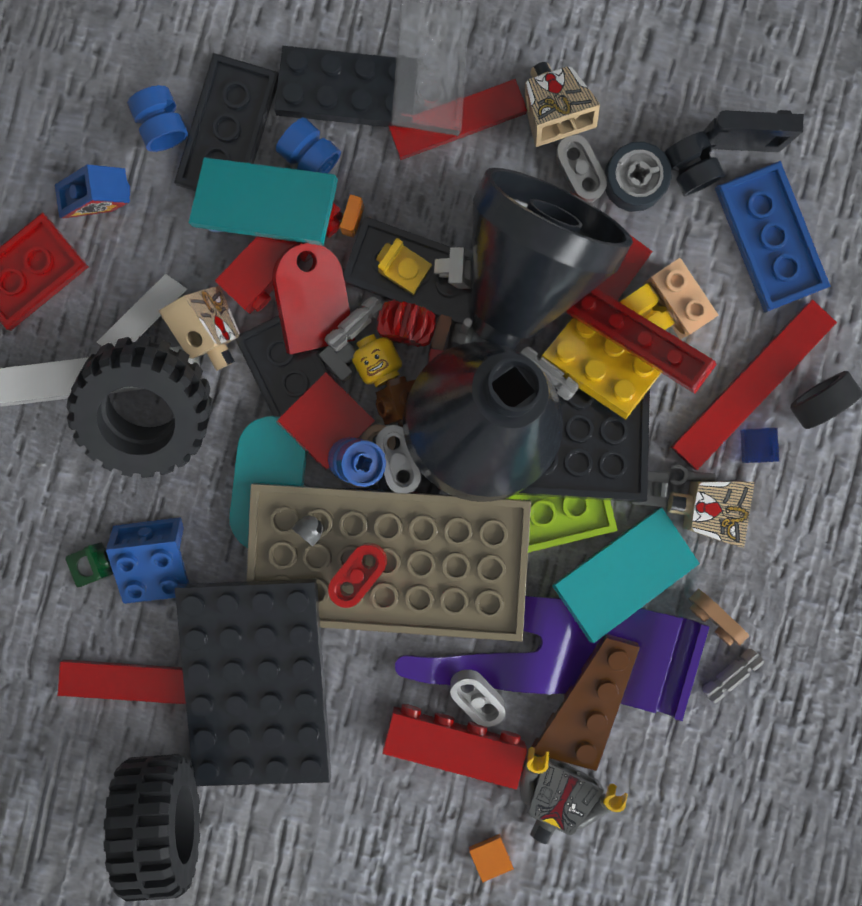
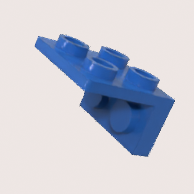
[106,517,189,604]

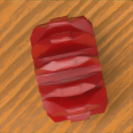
[377,300,436,347]

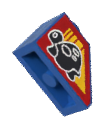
[55,164,130,218]

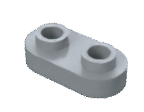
[556,135,607,203]
[376,425,421,494]
[450,670,505,727]

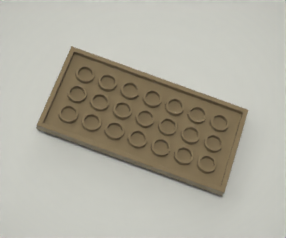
[247,483,531,642]

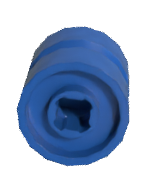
[127,85,188,152]
[276,117,341,174]
[328,437,386,487]

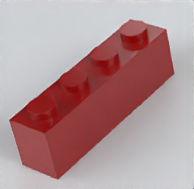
[215,202,343,314]
[382,704,528,790]

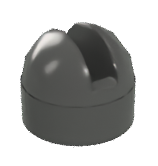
[291,515,323,546]

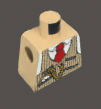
[525,62,600,147]
[159,286,240,371]
[667,481,754,548]

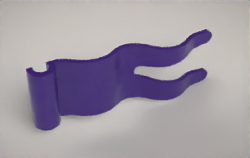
[395,596,709,721]

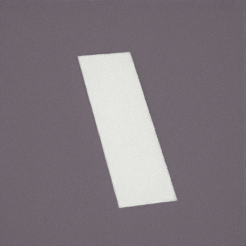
[97,274,187,346]

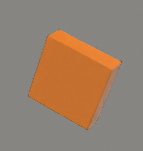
[340,194,365,238]
[469,834,514,883]

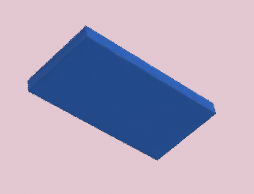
[715,161,831,313]

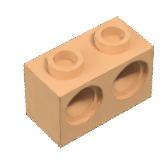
[643,258,719,339]

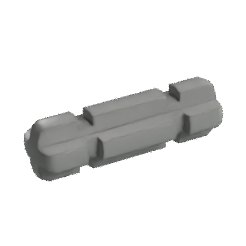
[325,297,383,351]
[521,347,579,400]
[702,649,764,703]

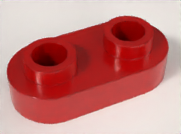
[328,543,387,608]

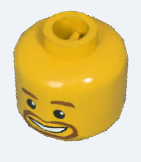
[352,334,402,388]

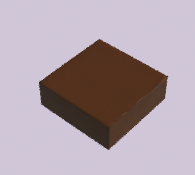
[430,314,453,351]

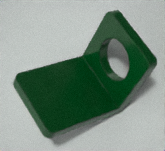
[65,542,113,587]

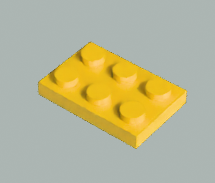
[541,318,661,420]

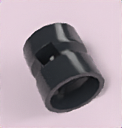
[664,131,726,196]

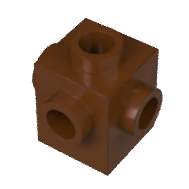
[375,376,415,427]

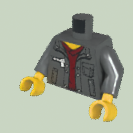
[519,747,628,844]

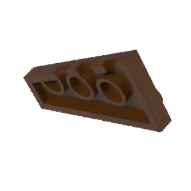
[531,634,640,771]

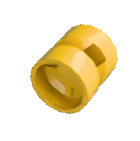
[620,282,676,330]

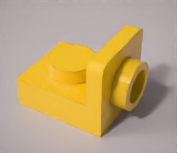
[376,238,432,295]

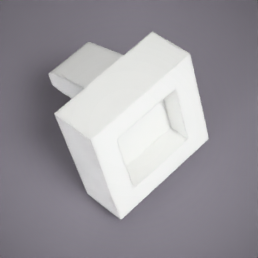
[434,247,472,289]

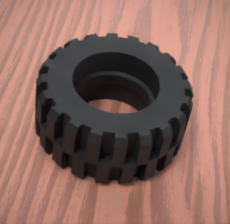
[66,336,212,478]
[103,754,200,902]

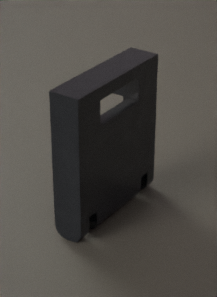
[704,110,804,152]

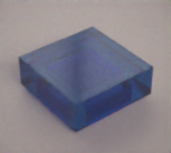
[740,428,780,463]

